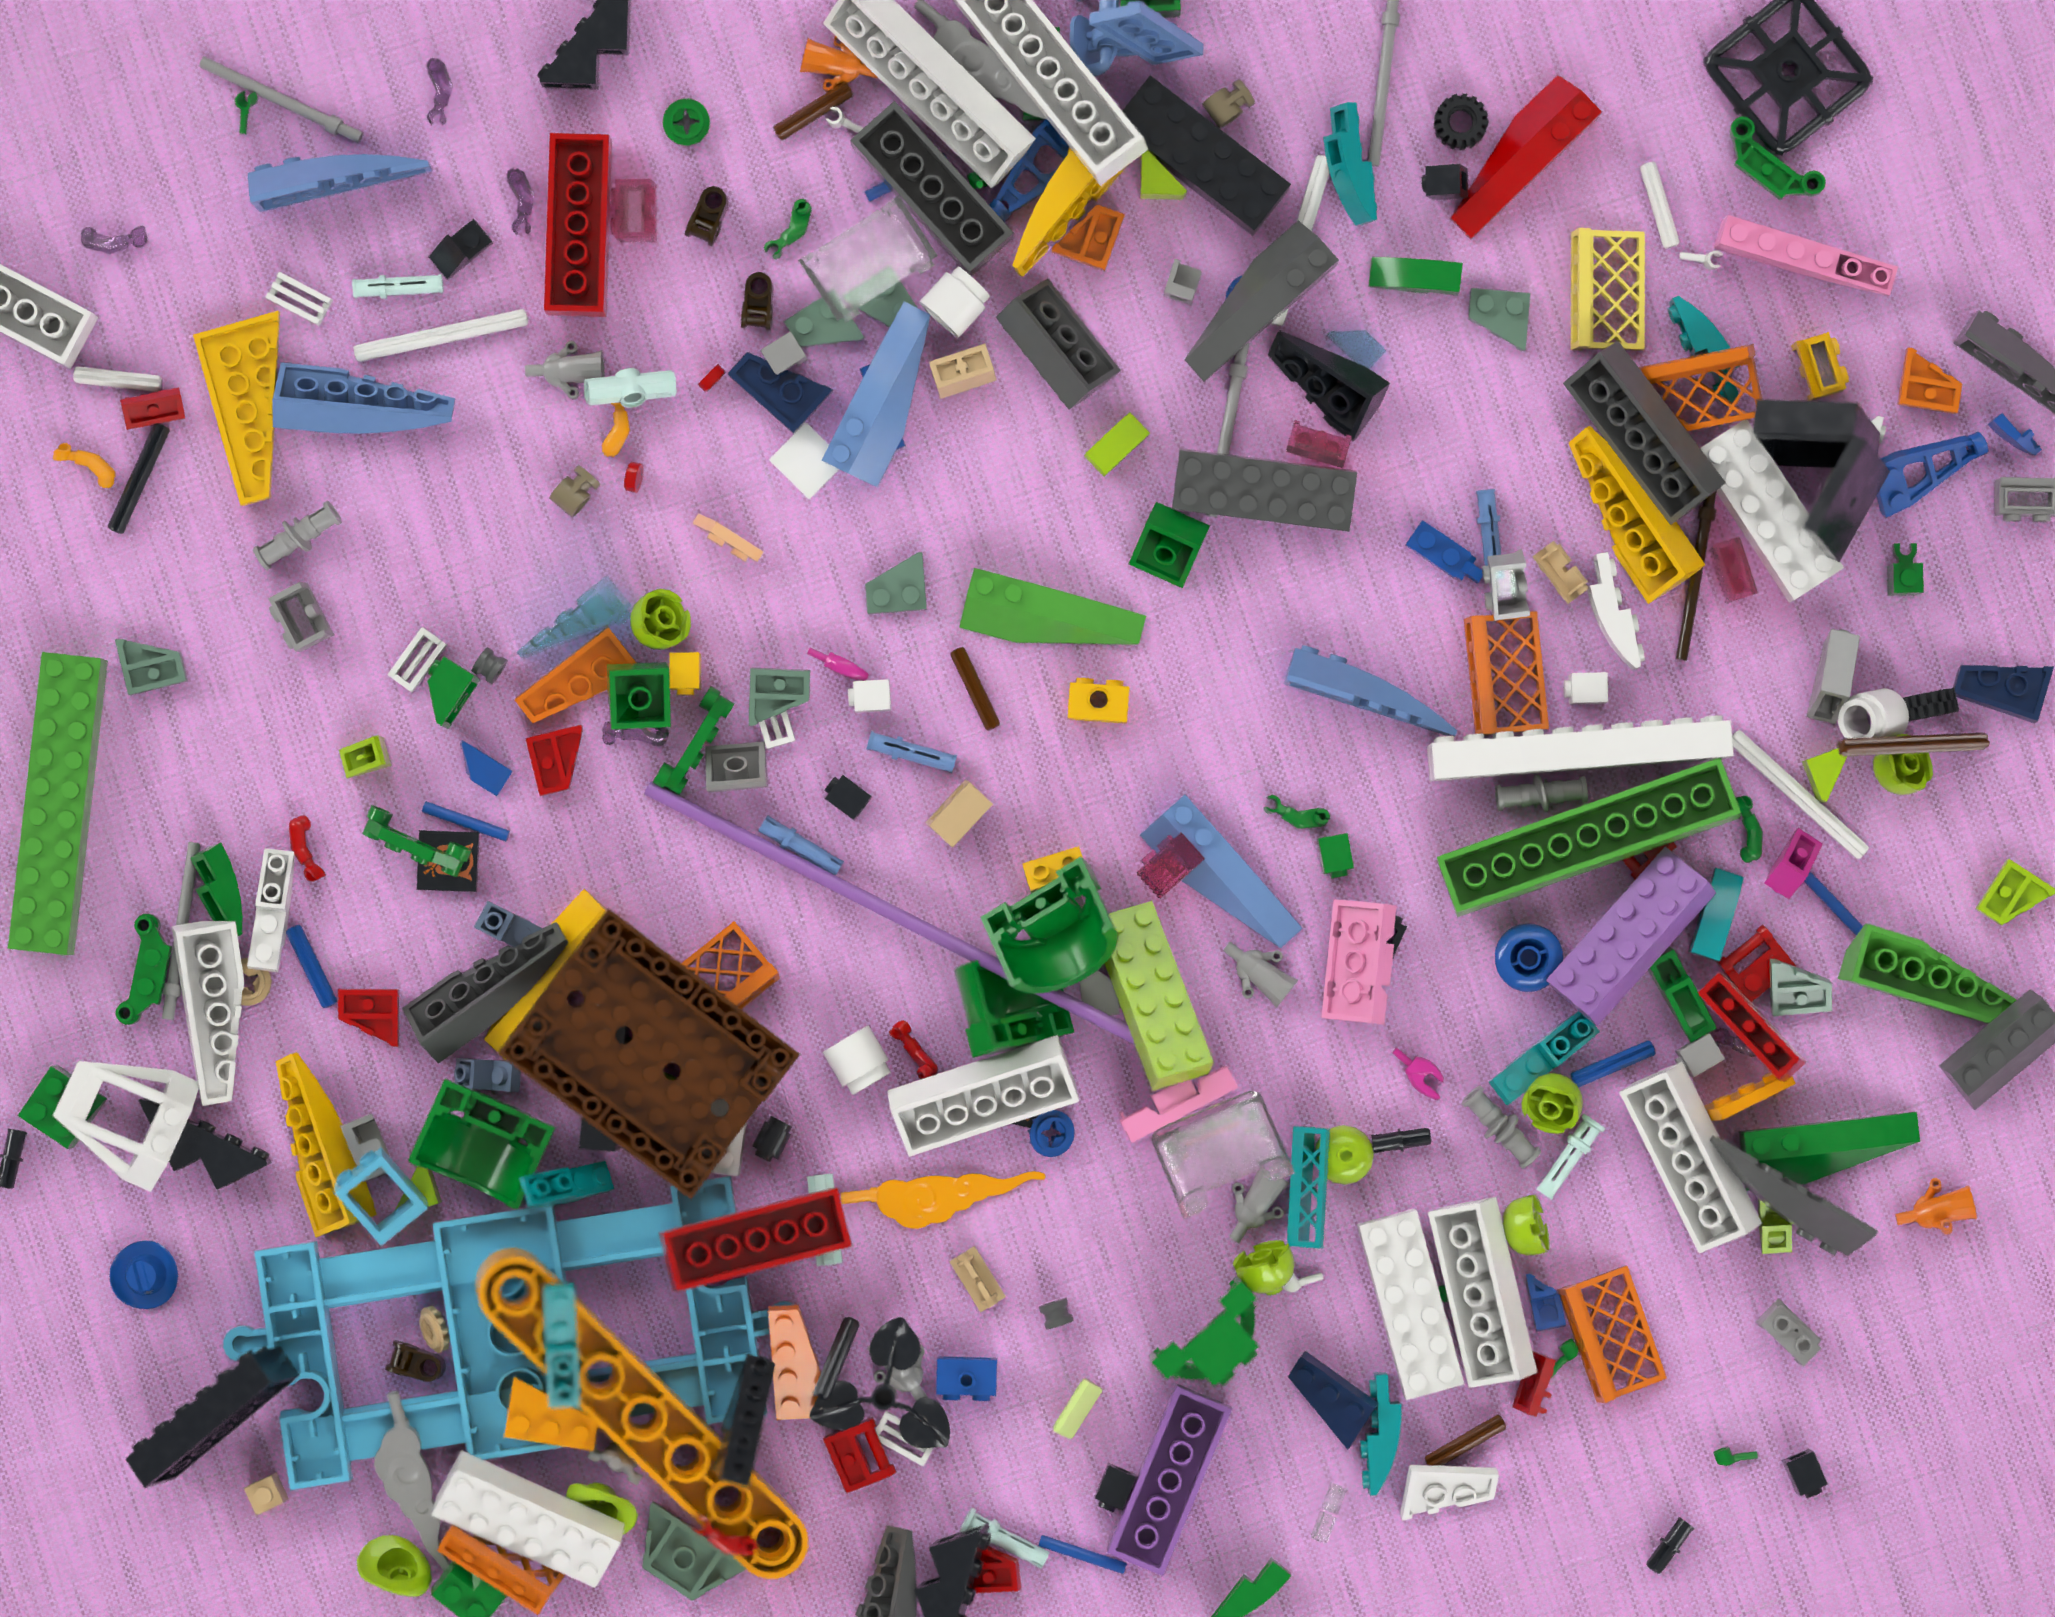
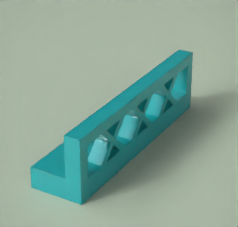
[1287,1126,1330,1249]

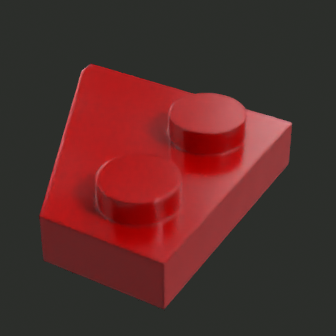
[526,725,583,796]
[338,989,399,1047]
[972,1546,1022,1593]

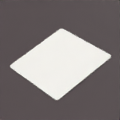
[770,423,839,499]

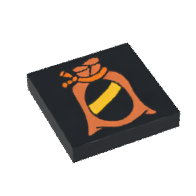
[417,830,480,892]

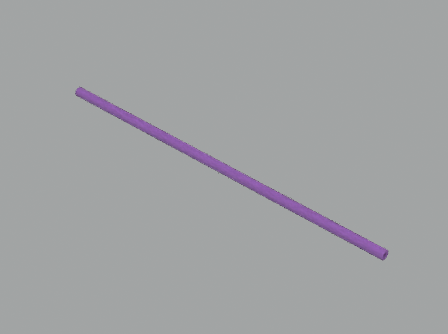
[644,782,1135,1045]

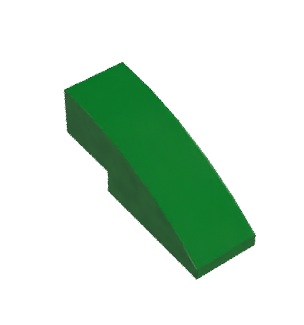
[1368,257,1463,296]
[190,843,243,937]
[1648,946,1717,1042]
[1211,1557,1292,1617]

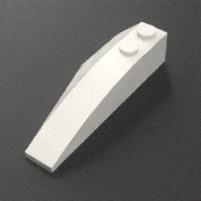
[172,921,244,1106]

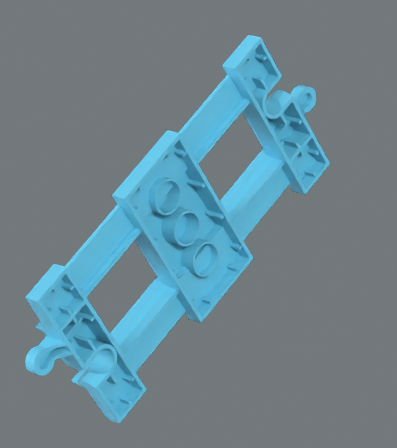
[223,1176,795,1490]

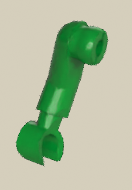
[764,199,812,259]
[1263,795,1330,829]
[1736,796,1763,863]

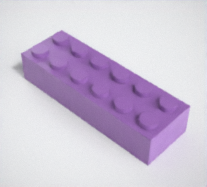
[1546,847,1716,1026]
[1107,1383,1232,1576]

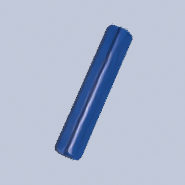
[286,925,337,1008]
[1570,1041,1656,1087]

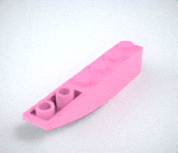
[1714,215,1898,296]

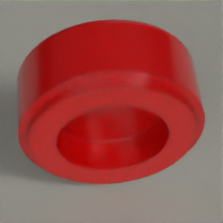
[698,364,725,392]
[624,462,644,493]

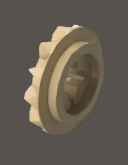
[241,958,272,1006]
[419,1305,450,1353]

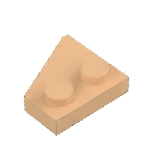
[692,513,763,562]

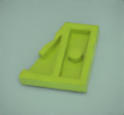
[1975,859,2055,925]

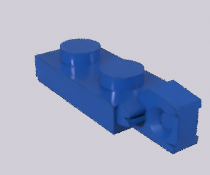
[1405,520,1483,584]

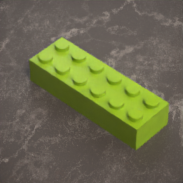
[1105,901,1214,1091]

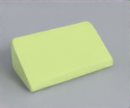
[1053,1378,1102,1439]

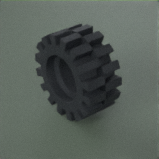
[1433,93,1489,150]
[1903,688,1959,721]

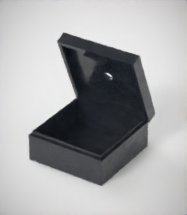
[1753,399,1890,562]

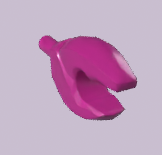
[807,647,869,681]
[1392,1047,1444,1100]

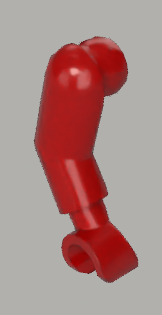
[289,815,326,882]
[889,1020,938,1079]
[692,1515,757,1555]

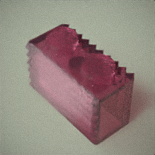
[1708,536,1758,604]
[1137,832,1205,899]

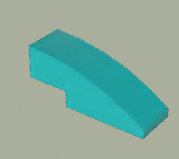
[1688,867,1744,961]

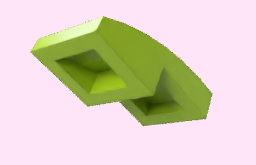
[1084,412,1150,477]
[1758,1198,1792,1254]

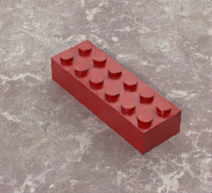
[544,133,612,317]
[658,1187,852,1292]

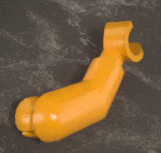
[601,402,630,457]
[53,443,116,488]

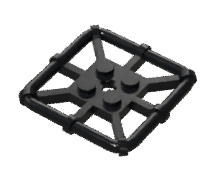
[1703,0,1874,155]

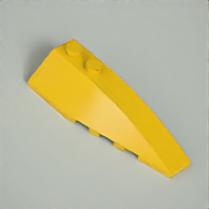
[1012,147,1128,277]
[1568,426,1705,604]
[484,889,607,1052]
[276,1052,377,1237]

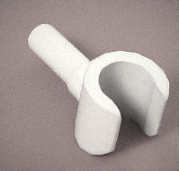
[825,107,863,133]
[1679,250,1723,270]
[1283,1272,1323,1292]

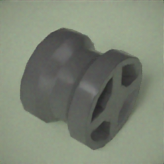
[471,647,508,685]
[1039,1298,1074,1330]

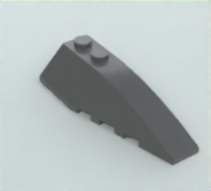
[1184,220,1339,382]
[1953,311,2055,414]
[402,922,569,1064]
[1710,1135,1878,1256]
[855,1525,917,1617]

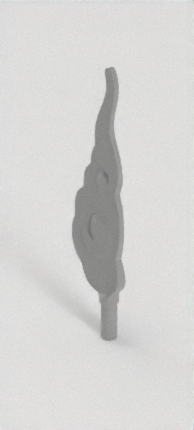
[914,0,1047,120]
[374,1391,450,1572]

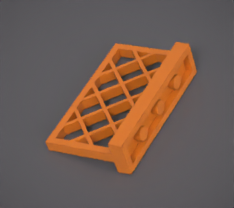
[1639,344,1763,431]
[1463,611,1549,736]
[681,921,780,1009]
[1557,1265,1667,1403]
[437,1525,565,1615]

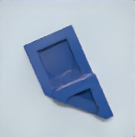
[1988,413,2042,456]
[460,740,513,796]
[1525,1274,1566,1332]

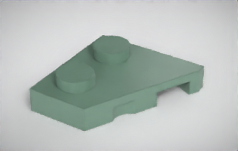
[1468,288,1530,351]
[784,289,865,348]
[748,668,810,726]

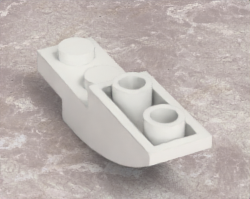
[1587,552,1645,670]
[247,848,295,972]

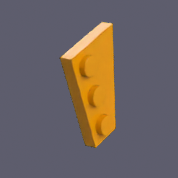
[1704,1072,1796,1121]
[504,1377,598,1451]

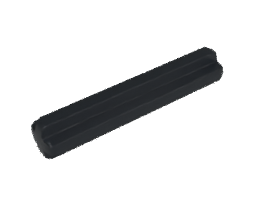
[813,1317,859,1401]

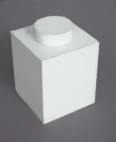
[1563,672,1608,705]
[848,679,891,713]

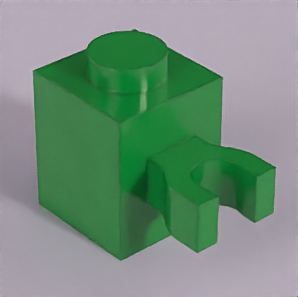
[1887,543,1924,596]

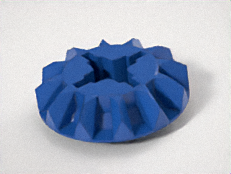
[1028,1110,1075,1157]

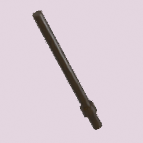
[1675,491,1717,661]

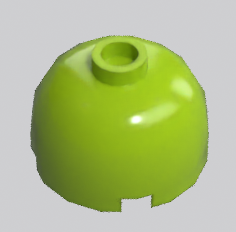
[630,589,691,650]
[1873,734,1933,795]
[1521,1073,1583,1134]
[1314,1125,1374,1185]
[1503,1195,1550,1255]
[1233,1240,1295,1296]

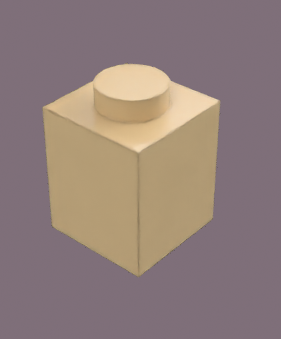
[244,1472,289,1516]

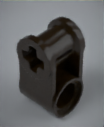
[685,186,729,246]
[741,272,774,331]
[385,1340,446,1382]

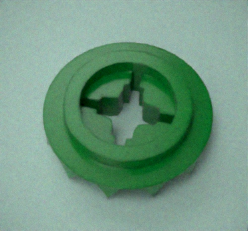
[663,98,710,147]

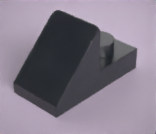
[428,219,493,280]

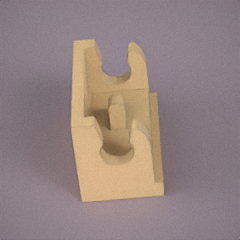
[929,344,997,399]
[925,779,993,848]

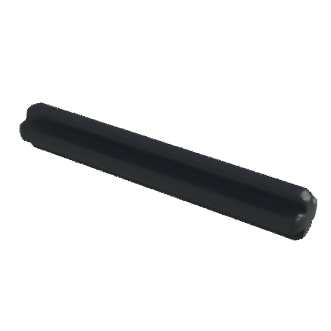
[108,423,170,534]

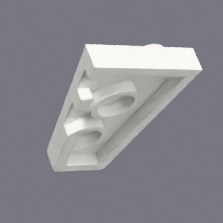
[1400,1465,1499,1521]

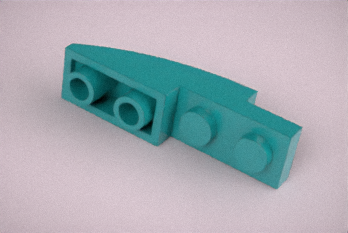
[1323,102,1377,226]
[1667,296,1740,406]
[1489,1011,1600,1106]
[519,1161,615,1208]
[543,1283,580,1408]
[1360,1372,1402,1496]

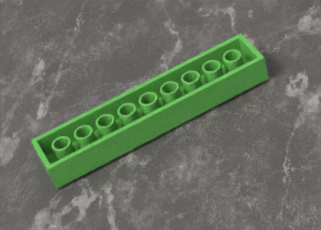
[8,652,108,955]
[1437,757,1741,917]

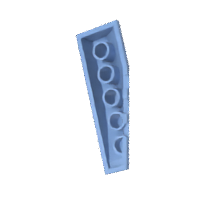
[247,154,432,212]
[822,301,931,487]
[272,362,455,434]
[1283,645,1457,737]
[1140,795,1303,948]

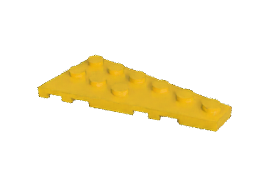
[193,310,280,506]

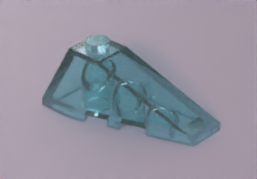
[516,575,633,659]

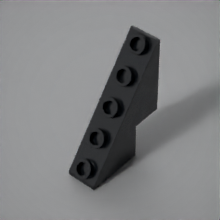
[537,0,631,90]
[138,1098,272,1190]
[712,1354,776,1488]
[914,1524,991,1617]

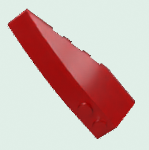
[1450,75,1602,240]

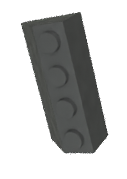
[996,278,1121,410]
[1939,989,2055,1110]

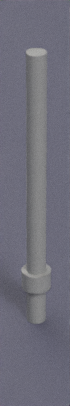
[1368,0,1400,167]
[199,56,363,143]
[1205,343,1249,518]
[162,842,200,1020]

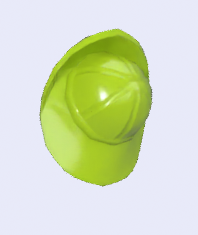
[565,1482,638,1535]
[357,1535,432,1597]

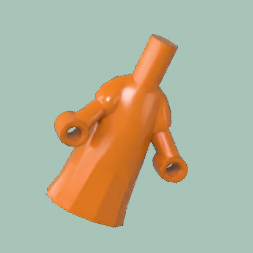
[800,36,878,92]
[1895,1178,1977,1235]

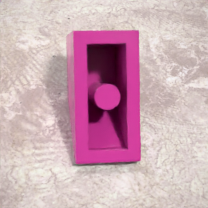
[1764,828,1823,899]

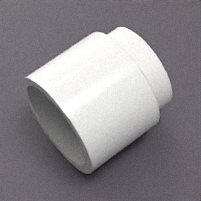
[919,266,990,338]
[1838,688,1909,738]
[822,1025,891,1095]

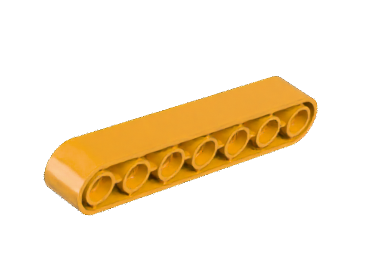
[475,1248,808,1579]

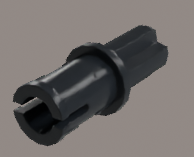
[0,1128,27,1189]
[1371,1128,1432,1154]
[1646,1517,1695,1574]

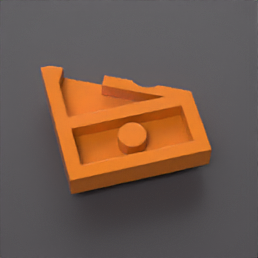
[1051,204,1125,271]
[1897,347,1962,414]

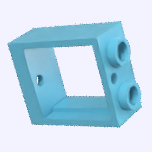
[334,1147,428,1246]

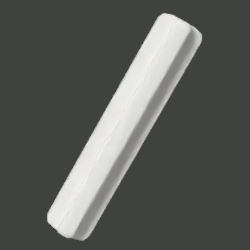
[1640,162,1679,248]
[73,366,162,392]

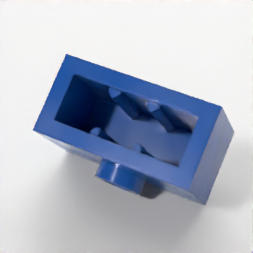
[936,1356,997,1401]

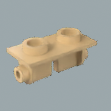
[1532,541,1589,604]
[949,1246,1006,1312]

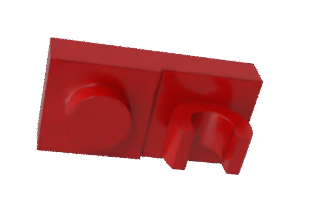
[120,387,185,430]
[1512,1351,1556,1417]

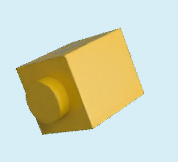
[669,652,701,696]

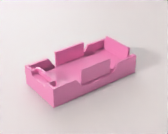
[1321,899,1397,1025]
[1119,1065,1238,1143]

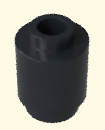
[752,1116,792,1162]

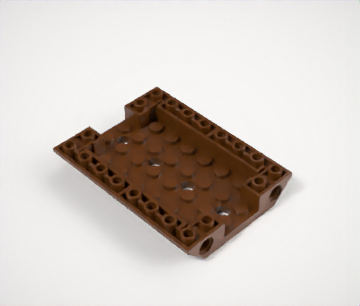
[497,908,800,1199]

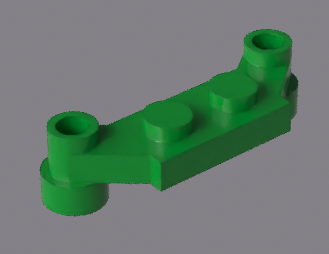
[1729,117,1826,200]
[653,686,734,795]
[362,805,472,877]
[115,914,172,1025]

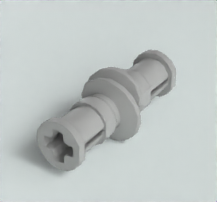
[253,501,342,570]
[1495,775,1588,812]
[1462,1085,1541,1168]

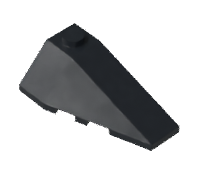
[1268,330,1390,441]

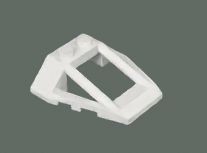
[53,1061,199,1192]

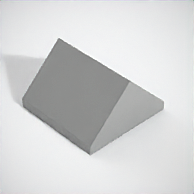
[705,742,769,793]

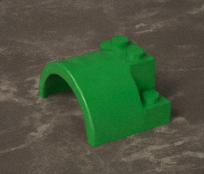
[980,857,1118,993]
[954,960,1075,1058]
[408,1079,556,1209]
[1149,1276,1259,1387]

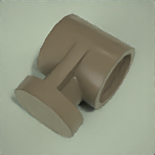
[1202,79,1255,129]
[549,465,601,518]

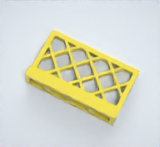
[1571,228,1645,351]

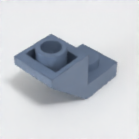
[474,901,542,947]
[454,1058,521,1092]

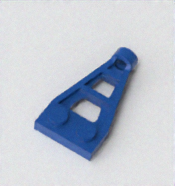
[989,119,1069,222]
[1876,432,1989,518]

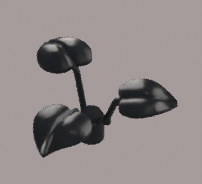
[809,1317,950,1448]

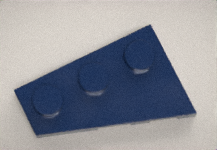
[728,352,834,434]
[1953,665,2054,724]
[1288,1351,1379,1450]

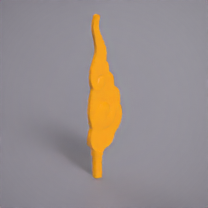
[840,1171,1046,1229]

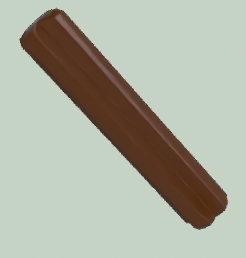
[773,82,853,140]
[950,647,1000,731]
[1425,1415,1506,1466]

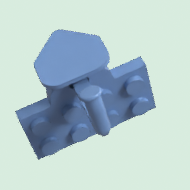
[1070,0,1204,77]

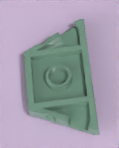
[642,1501,746,1601]

